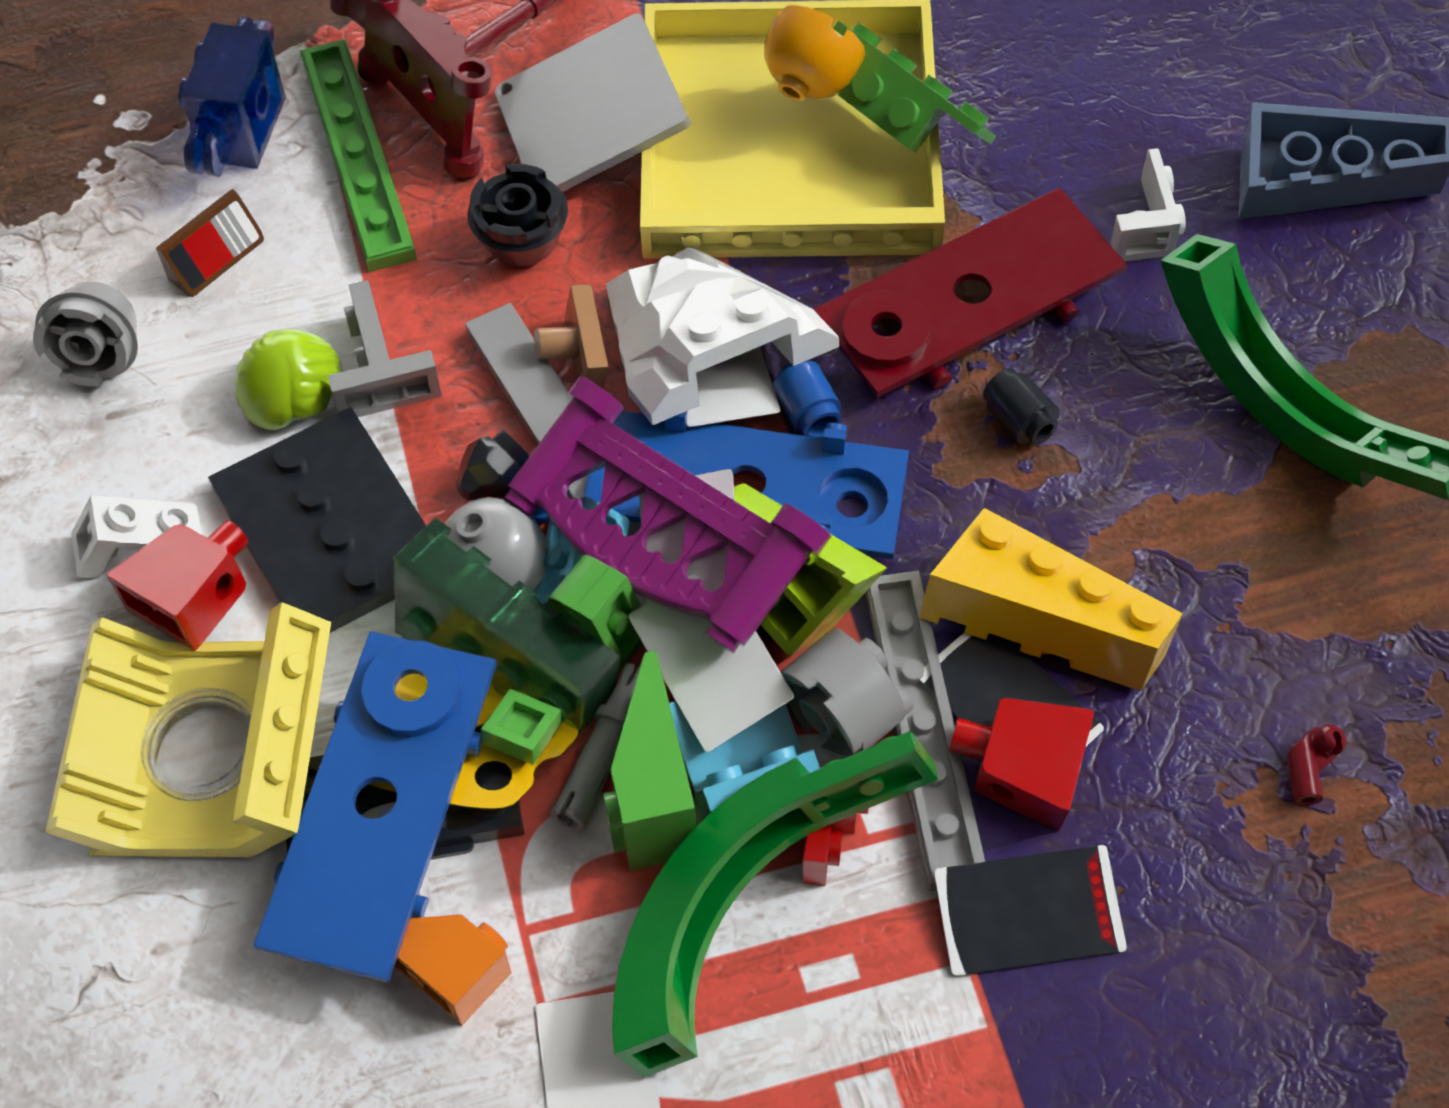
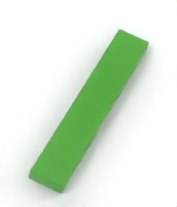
[300,39,417,272]

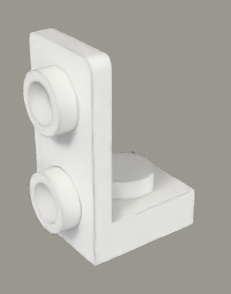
[1110,148,1186,261]
[71,495,202,578]

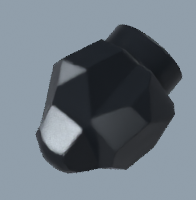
[457,428,530,501]

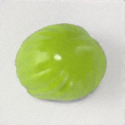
[234,329,343,430]

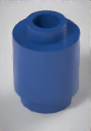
[772,361,842,438]

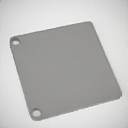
[495,13,691,192]

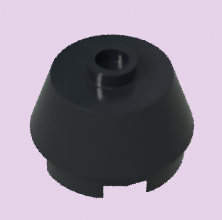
[467,164,568,266]

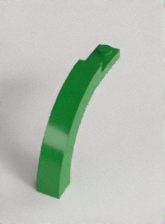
[1160,234,1449,501]
[612,731,939,1078]

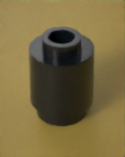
[983,368,1060,445]

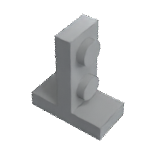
[328,280,442,417]

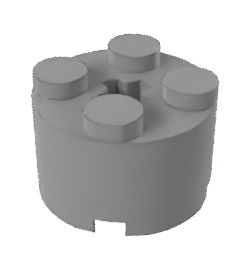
[781,628,914,760]

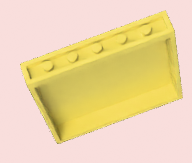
[640,0,945,259]

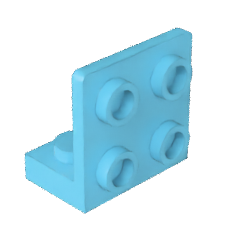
[669,701,820,815]

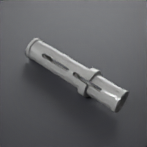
[550,664,640,830]

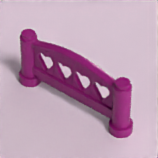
[505,376,832,654]

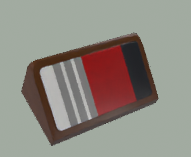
[156,189,264,297]

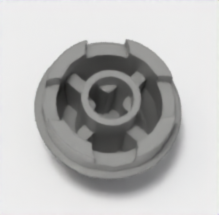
[33,281,138,386]

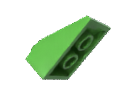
[603,650,696,871]

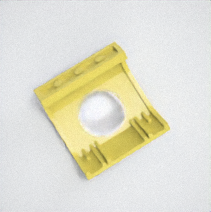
[45,602,331,857]

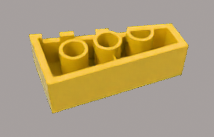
[919,508,1183,691]

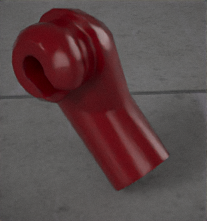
[1287,724,1346,806]

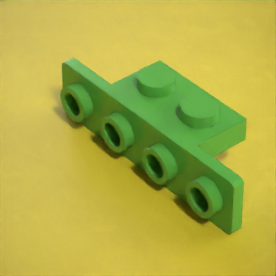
[833,20,997,153]

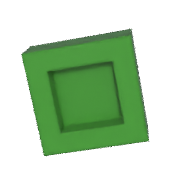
[481,689,561,765]

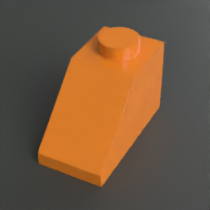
[394,914,512,1026]

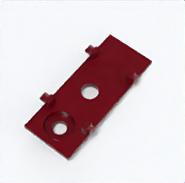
[813,187,1128,398]

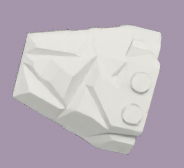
[606,247,839,425]

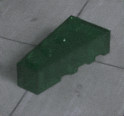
[394,517,620,735]

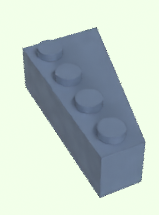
[1238,102,1449,220]

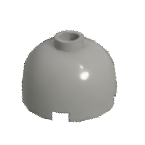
[437,497,550,609]

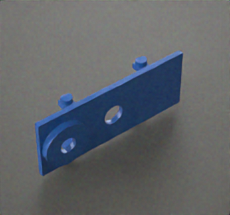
[584,411,909,560]
[253,631,497,983]

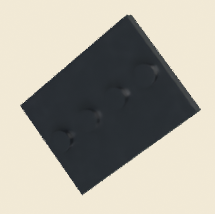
[208,407,442,633]

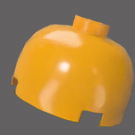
[764,5,866,101]

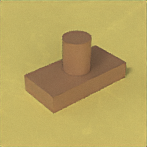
[535,285,608,389]

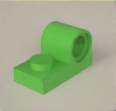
[547,555,643,672]

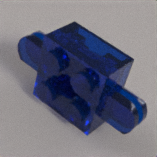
[179,16,286,177]

